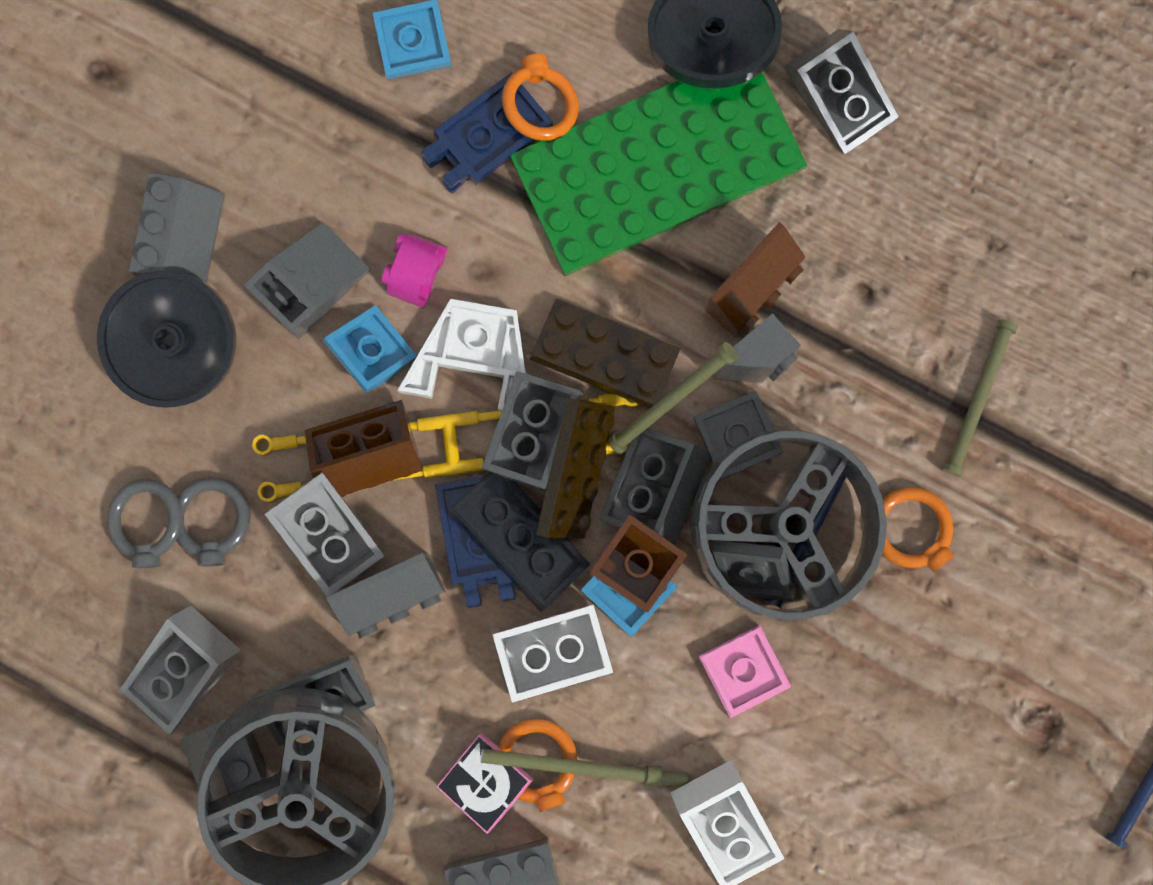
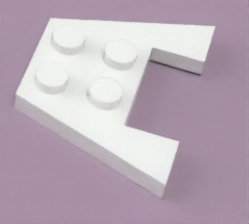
[397,299,526,411]

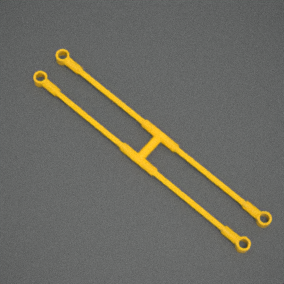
[252,393,639,503]

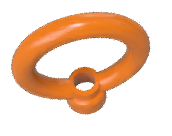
[502,54,579,141]
[882,487,954,573]
[498,719,577,812]

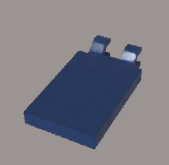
[421,72,553,194]
[435,475,515,608]

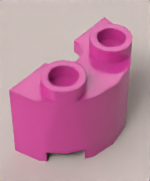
[381,233,449,308]

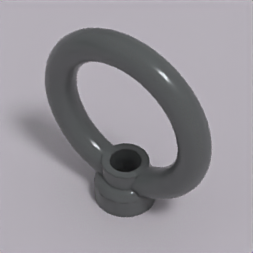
[176,477,250,567]
[107,479,183,568]

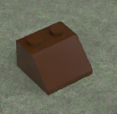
[589,514,688,613]

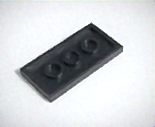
[447,472,590,612]

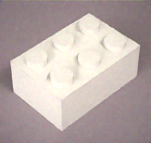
[493,605,613,703]

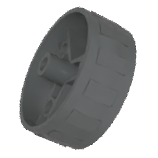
[690,430,887,621]
[197,687,394,885]

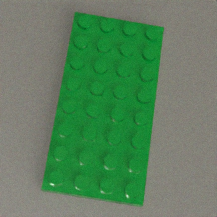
[510,72,807,276]

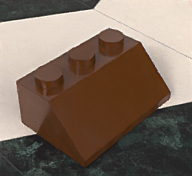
[705,222,805,337]
[305,400,422,497]

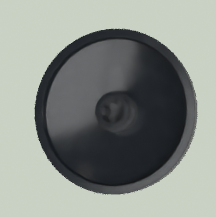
[648,0,782,89]
[97,271,236,408]

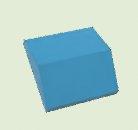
[323,305,417,393]

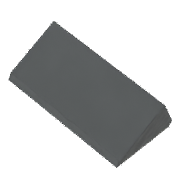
[251,655,375,746]

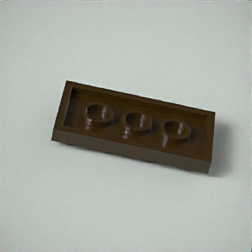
[530,298,681,409]
[536,398,615,539]

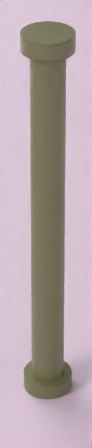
[942,320,1018,477]
[608,342,738,454]

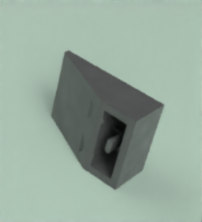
[244,222,371,340]

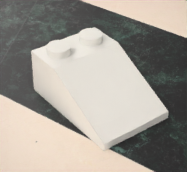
[670,760,784,885]

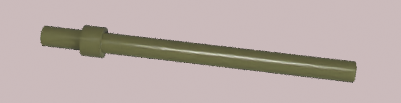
[480,749,688,788]

